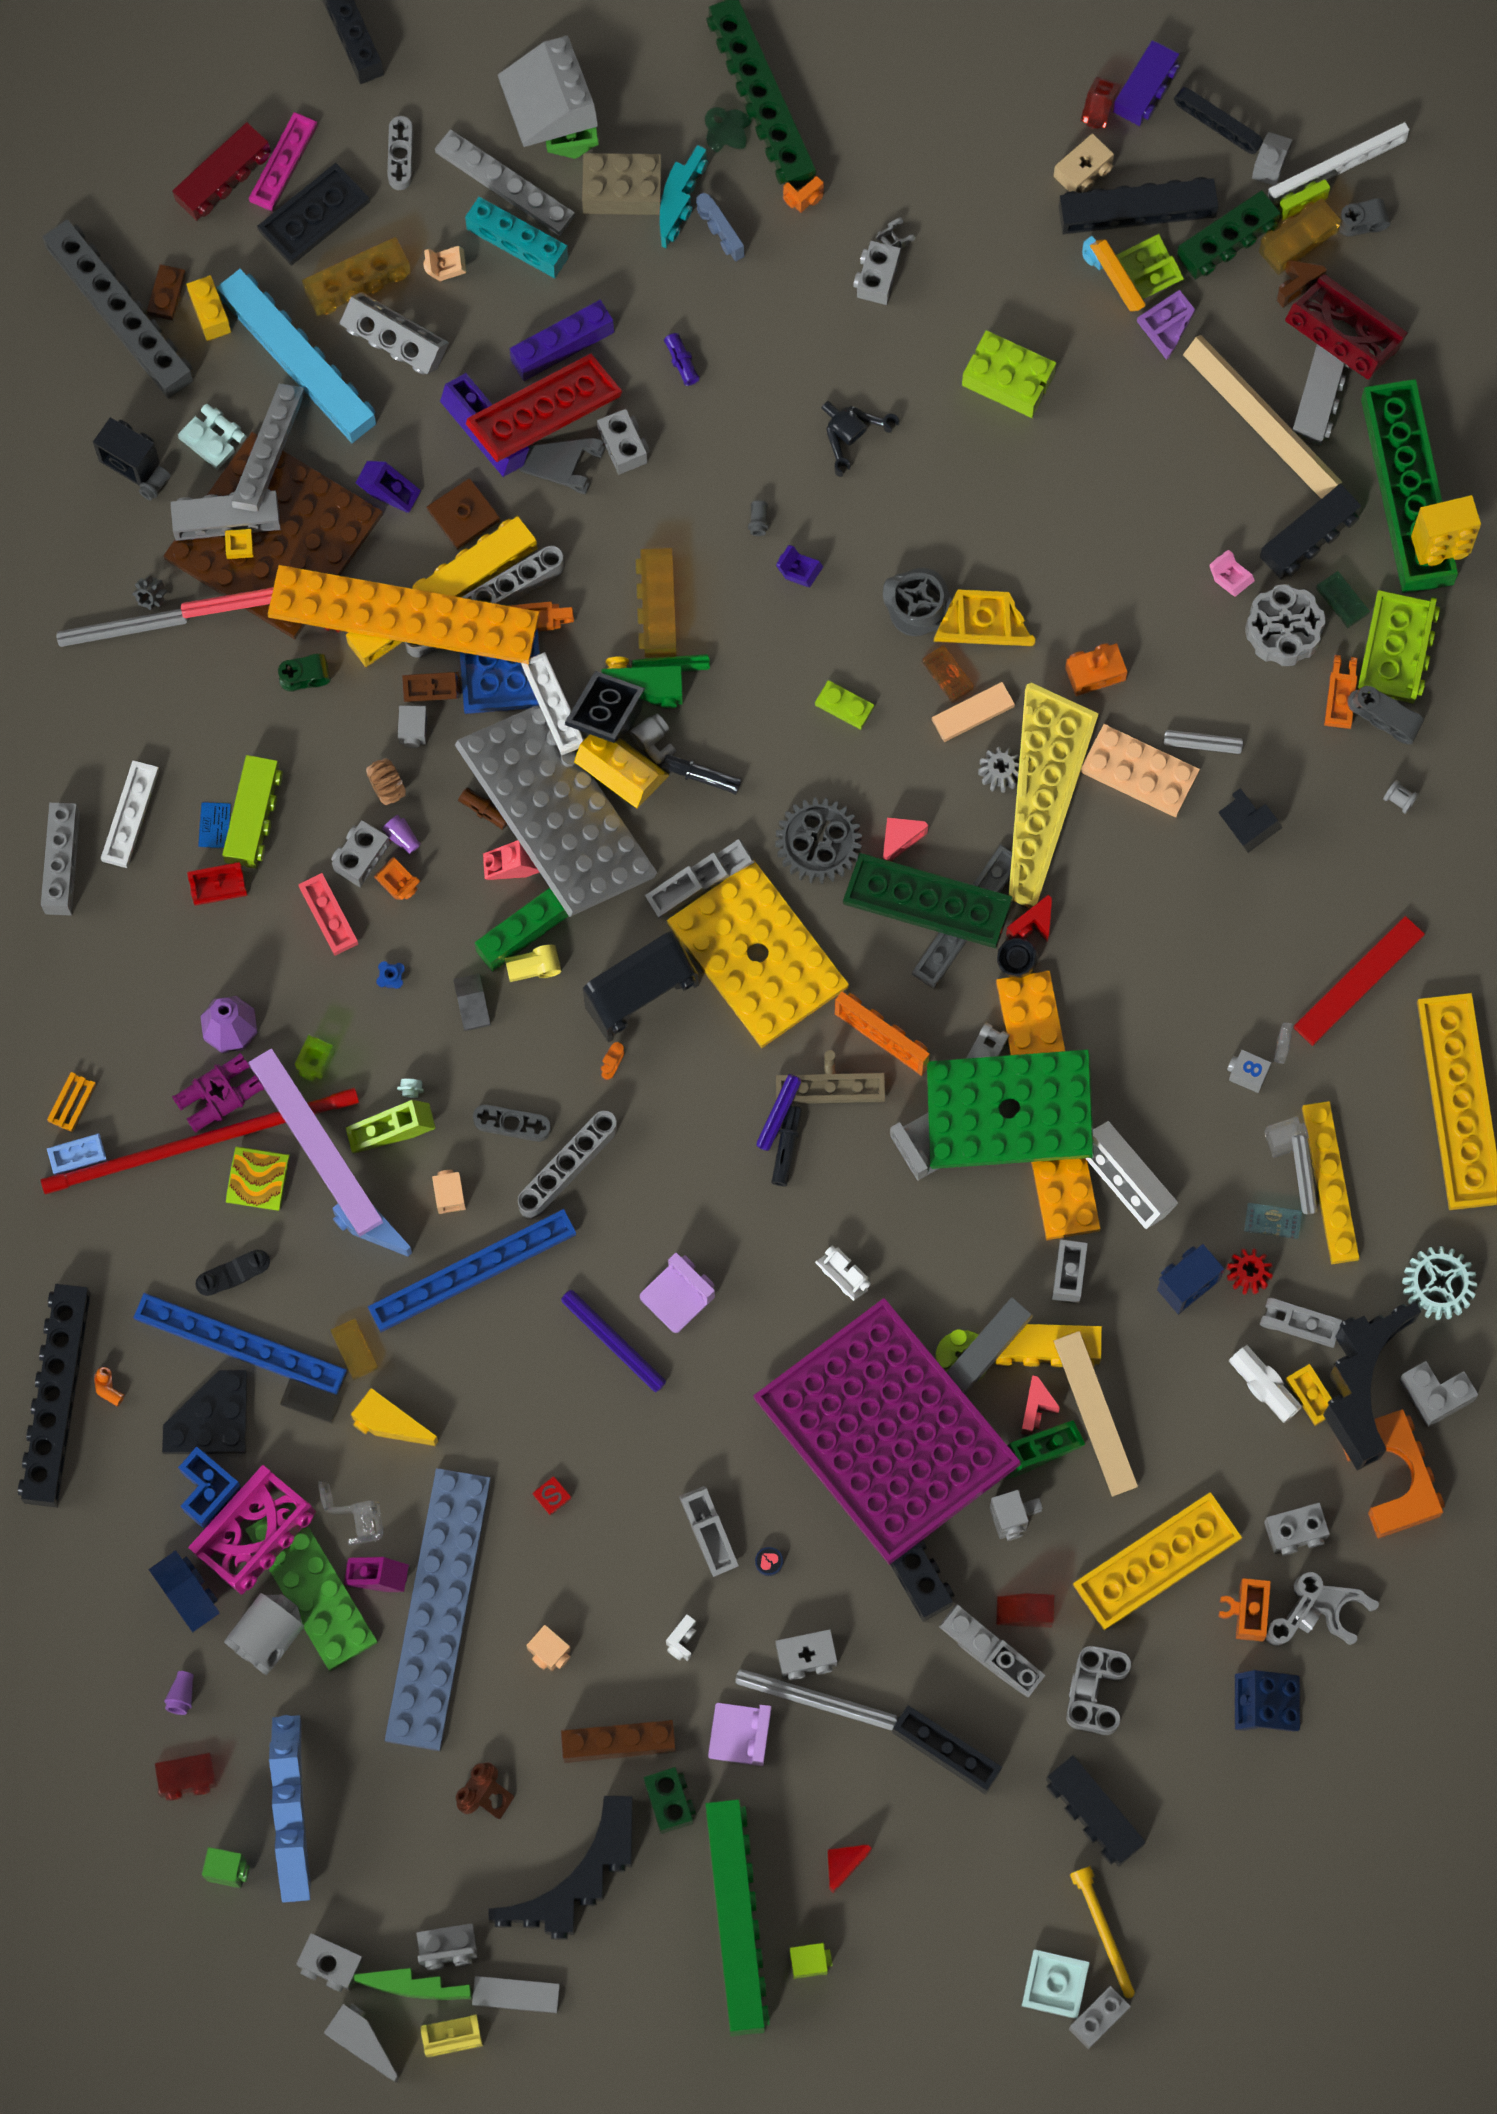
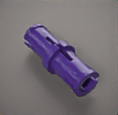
[664,333,700,386]

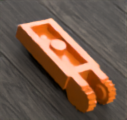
[1324,655,1357,729]

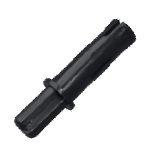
[662,754,741,795]
[771,1105,802,1187]

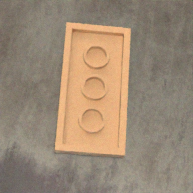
[1080,724,1200,818]

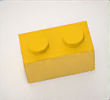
[186,275,231,341]

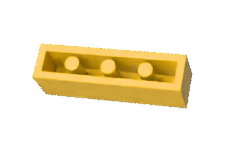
[995,1324,1102,1368]

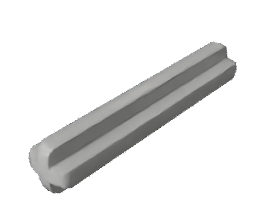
[1164,730,1243,754]
[1292,1134,1317,1214]

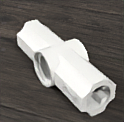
[1229,1345,1302,1423]

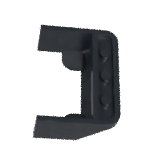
[583,931,699,1043]

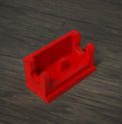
[187,862,247,906]

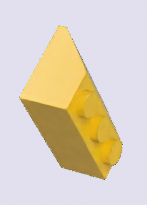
[574,734,669,808]

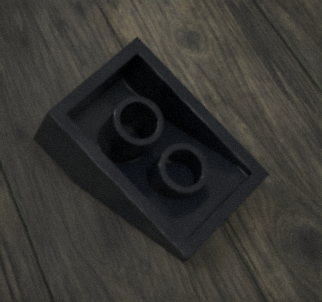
[565,671,645,743]

